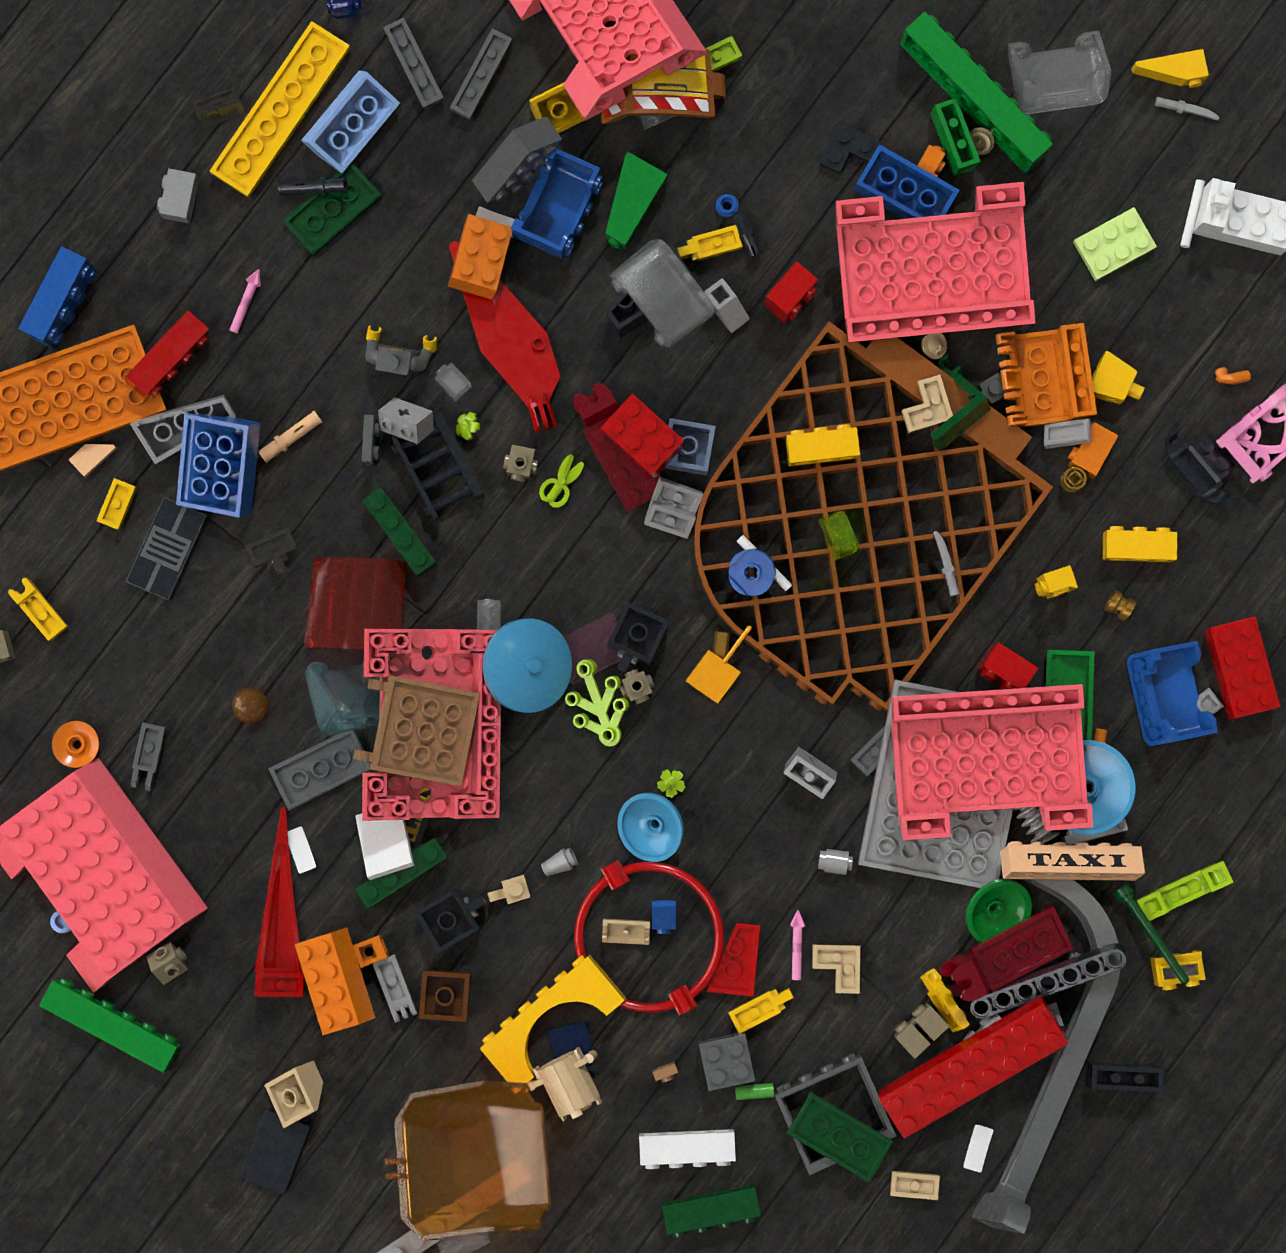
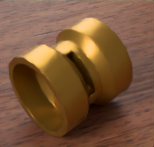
[1060,467,1087,493]
[1104,590,1136,621]

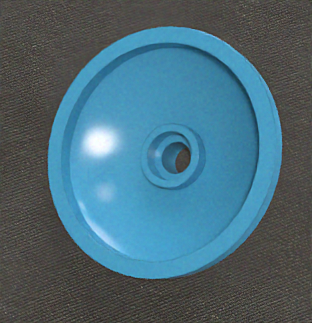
[618,793,684,862]

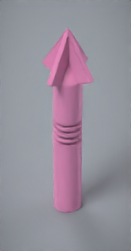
[229,269,261,334]
[790,910,805,980]

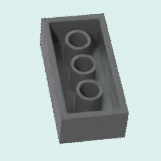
[472,117,562,203]

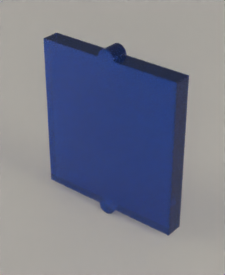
[548,1021,595,1064]

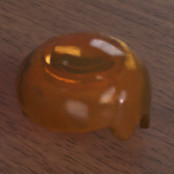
[231,687,268,723]

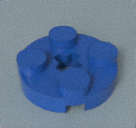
[729,548,776,596]

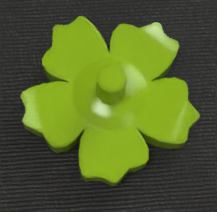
[456,412,480,441]
[657,769,685,798]

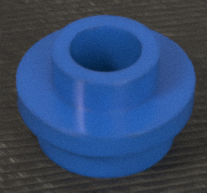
[716,194,739,217]

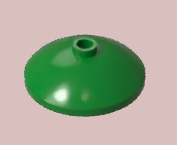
[966,879,1032,943]

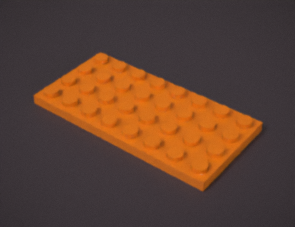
[0,325,167,472]

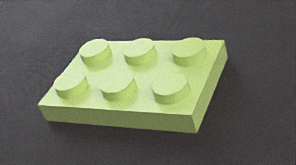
[1073,207,1157,281]

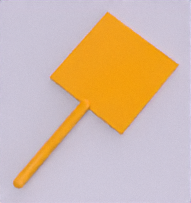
[686,626,752,704]

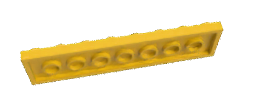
[210,21,351,198]

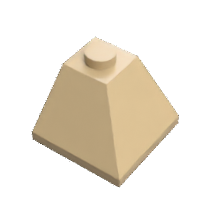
[265,1061,323,1128]

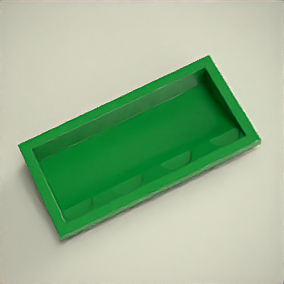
[1046,650,1094,740]

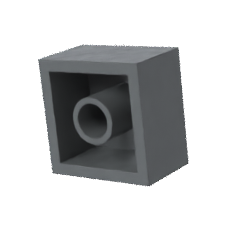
[698,1032,755,1091]

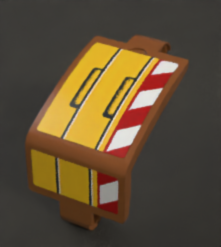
[601,49,726,124]

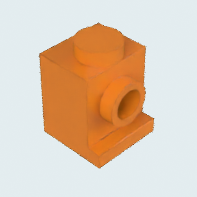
[917,145,947,177]
[353,934,389,968]

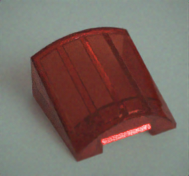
[304,557,407,650]

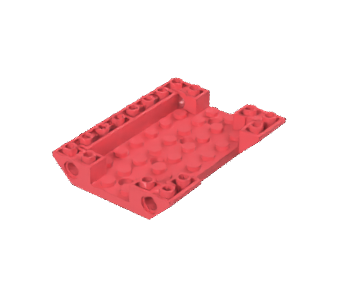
[509,0,707,121]
[362,629,501,821]

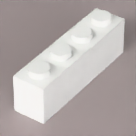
[639,1129,736,1169]

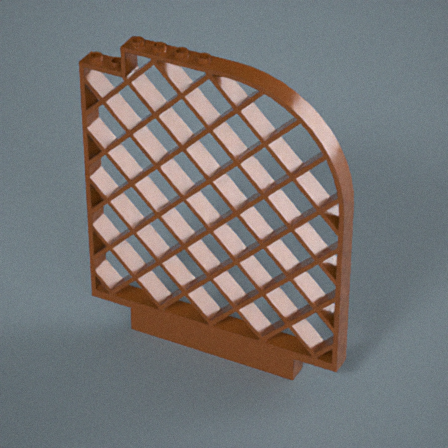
[694,322,1053,712]

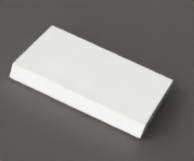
[355,813,414,880]

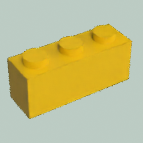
[786,424,860,466]
[1103,526,1177,562]

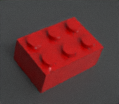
[601,393,685,479]

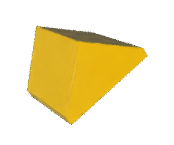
[530,82,585,133]

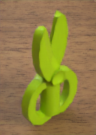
[539,454,584,508]

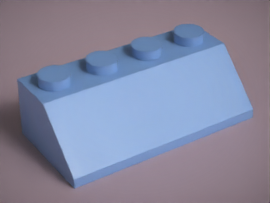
[301,71,400,173]

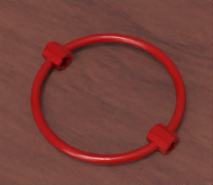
[574,860,724,1015]

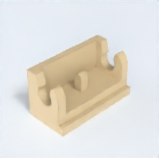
[602,918,650,945]

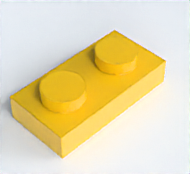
[97,478,137,530]

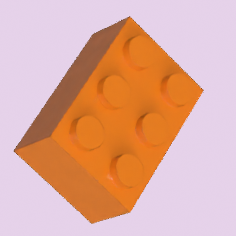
[448,214,512,299]

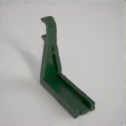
[930,355,991,451]

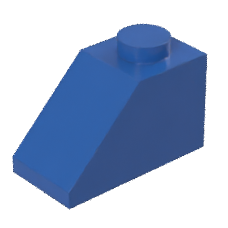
[652,900,676,934]

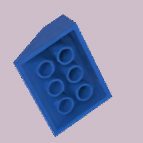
[176,413,260,518]

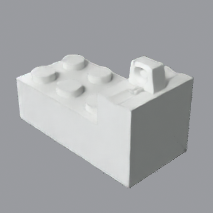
[1193,178,1286,255]

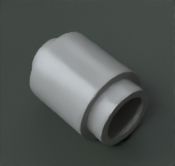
[818,849,853,875]

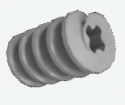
[1013,807,1060,843]

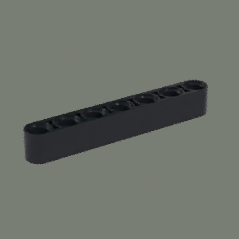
[970,943,1126,1019]

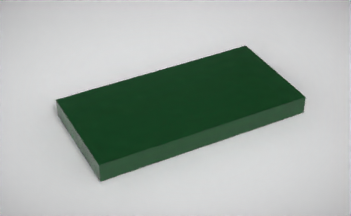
[283,162,382,256]
[786,1091,893,1183]

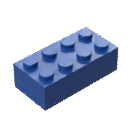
[854,144,959,219]
[18,246,96,349]

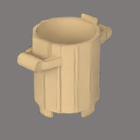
[527,1047,602,1121]

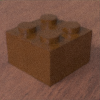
[419,969,472,1022]

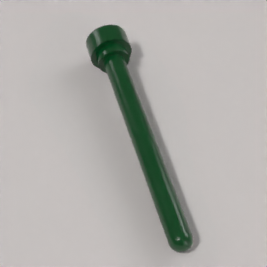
[1113,883,1189,984]

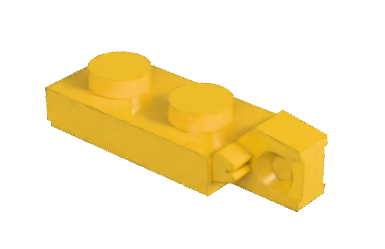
[677,225,743,261]
[920,968,970,1032]
[728,988,794,1034]

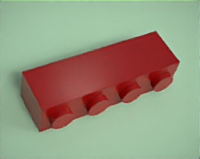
[125,311,209,401]

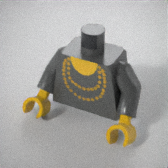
[365,325,437,375]

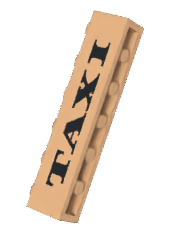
[1000,841,1145,881]

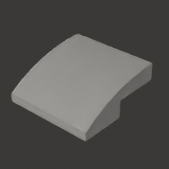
[644,477,703,539]

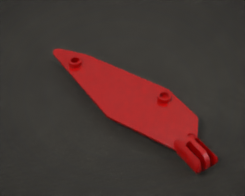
[449,241,560,433]

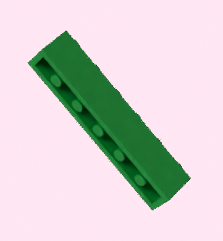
[39,978,181,1073]

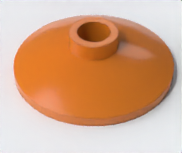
[52,721,99,768]

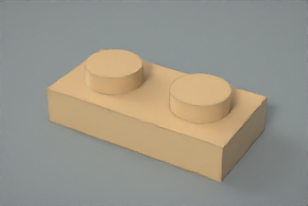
[890,1171,940,1200]

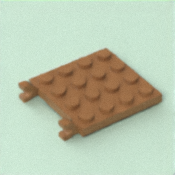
[353,675,480,786]

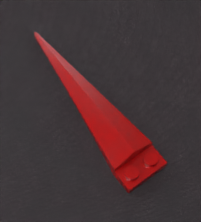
[254,807,304,997]

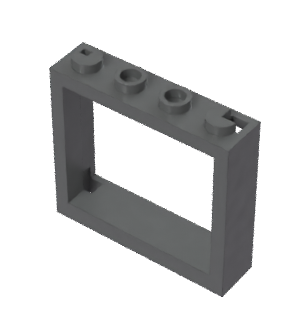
[774,1053,896,1175]

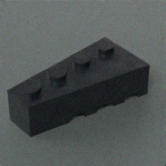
[606,244,697,338]

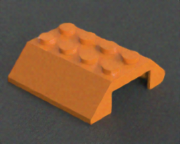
[995,323,1097,427]

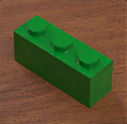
[930,98,981,177]

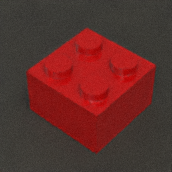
[764,262,818,323]
[977,642,1038,690]

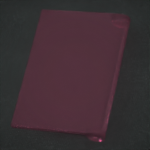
[563,612,621,685]

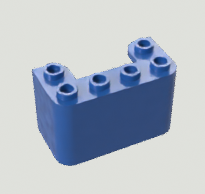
[511,149,603,259]

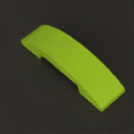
[1137,861,1234,921]

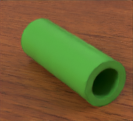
[735,1083,774,1100]

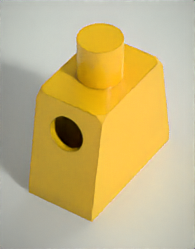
[1092,351,1145,404]

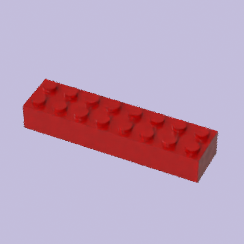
[878,996,1069,1138]

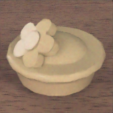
[970,127,994,155]
[921,333,947,359]

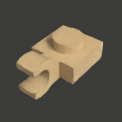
[487,875,530,904]

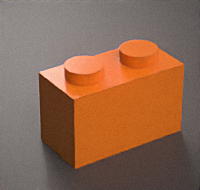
[1068,422,1118,479]

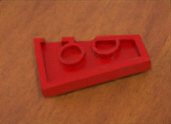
[707,923,760,996]

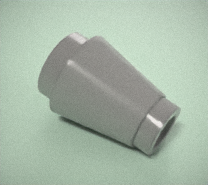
[541,848,578,876]

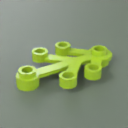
[565,659,629,746]

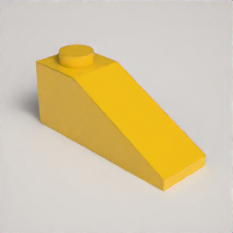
[1131,49,1209,88]

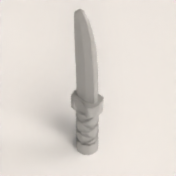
[1155,97,1219,120]
[933,531,960,596]

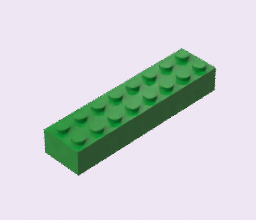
[900,12,1053,175]

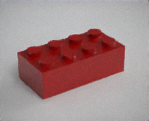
[1204,616,1280,720]

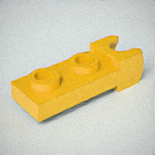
[8,578,68,642]

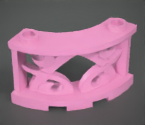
[1216,383,1286,484]

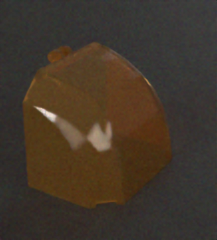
[385,1081,551,1241]

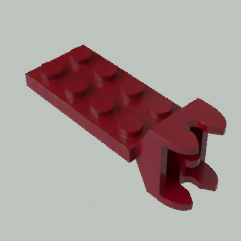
[573,383,661,512]
[939,906,1074,1001]

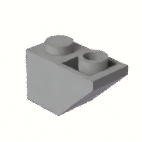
[703,278,750,334]

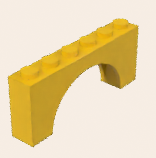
[480,955,626,1092]

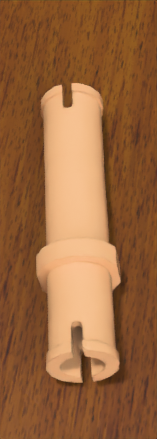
[258,411,322,463]

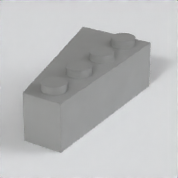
[130,395,236,464]

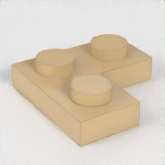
[902,375,953,433]
[812,944,860,994]

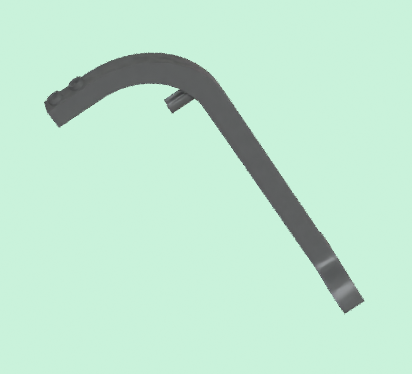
[972,879,1120,1234]

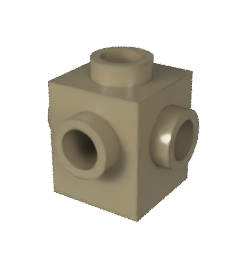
[503,445,538,482]
[620,669,655,704]
[146,942,188,985]

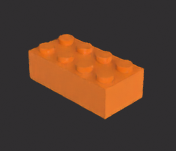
[294,927,375,1035]

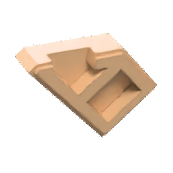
[69,444,117,477]

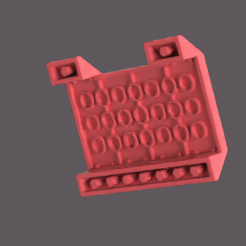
[836,182,1035,342]
[891,684,1093,840]
[0,758,208,993]

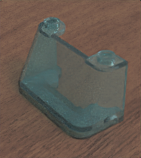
[305,661,380,736]

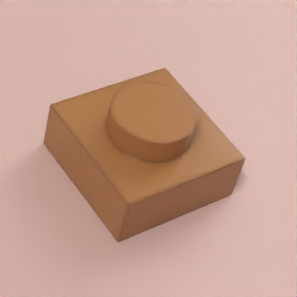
[652,1062,678,1083]

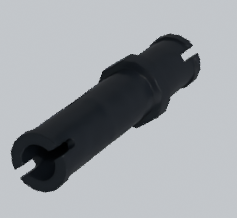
[278,177,348,196]

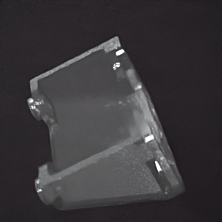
[1008,31,1111,114]
[609,239,717,348]

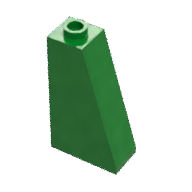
[606,152,667,250]

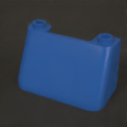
[1127,641,1218,746]

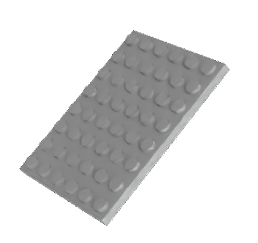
[858,680,1013,888]

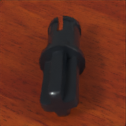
[733,212,762,259]

